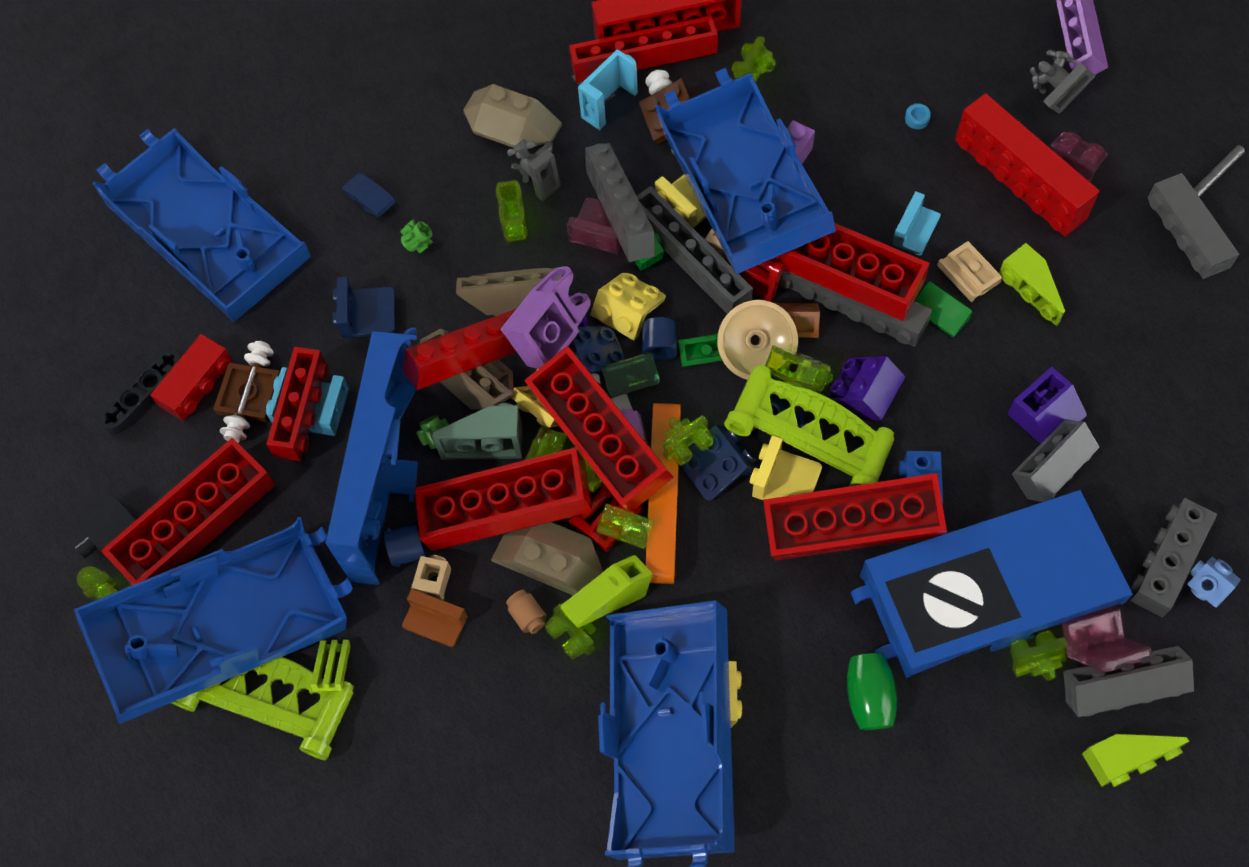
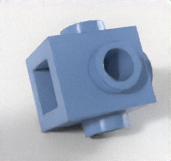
[1187,557,1241,608]

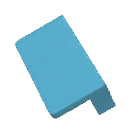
[892,191,941,256]

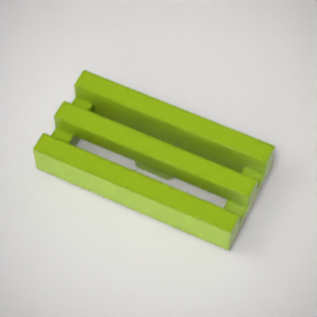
[311,640,351,691]

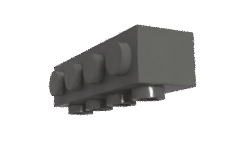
[1148,173,1239,279]
[1130,498,1217,618]
[1064,646,1194,717]

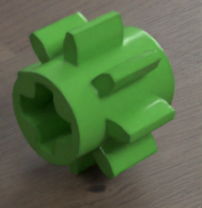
[400,220,433,253]
[416,415,449,449]

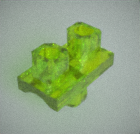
[732,37,776,83]
[662,415,713,466]
[525,425,567,460]
[596,504,654,549]
[77,566,118,601]
[545,604,597,660]
[1010,630,1068,681]

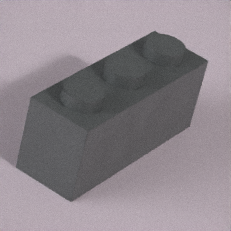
[1012,419,1099,502]

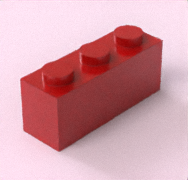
[150,334,233,421]

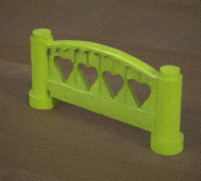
[724,365,894,487]
[172,657,354,760]

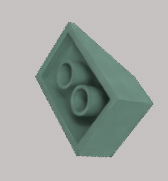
[433,403,523,460]

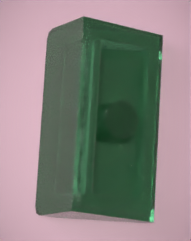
[600,352,660,398]

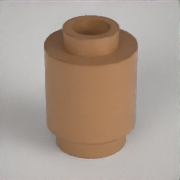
[506,590,547,634]

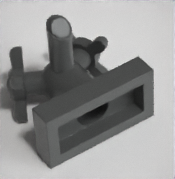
[1030,50,1096,114]
[507,139,561,201]

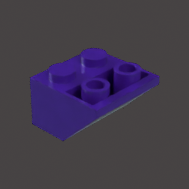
[826,356,905,420]
[1008,367,1087,444]

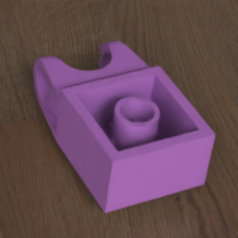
[501,266,591,369]

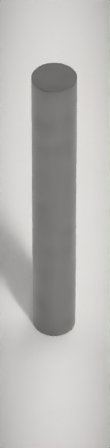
[1194,145,1245,197]

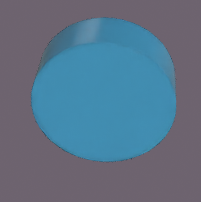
[905,104,931,129]

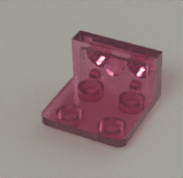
[1049,132,1108,182]
[567,198,621,254]
[1062,608,1152,672]

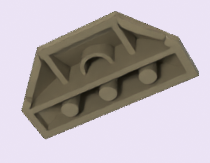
[463,84,562,148]
[456,268,562,316]
[420,329,514,410]
[491,522,603,595]

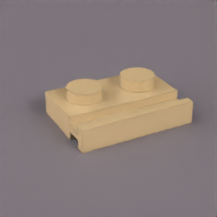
[937,241,1003,302]

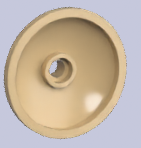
[717,300,798,380]

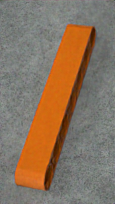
[646,403,681,584]

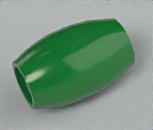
[847,653,897,730]

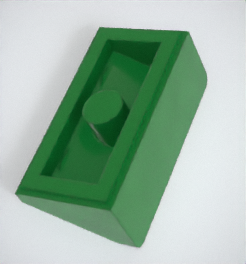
[915,282,972,338]
[677,333,722,367]

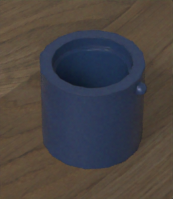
[642,317,677,362]
[384,523,426,567]

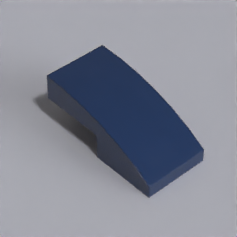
[341,172,396,218]

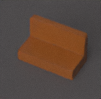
[775,303,820,338]
[402,589,468,647]

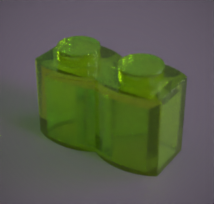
[496,180,528,242]

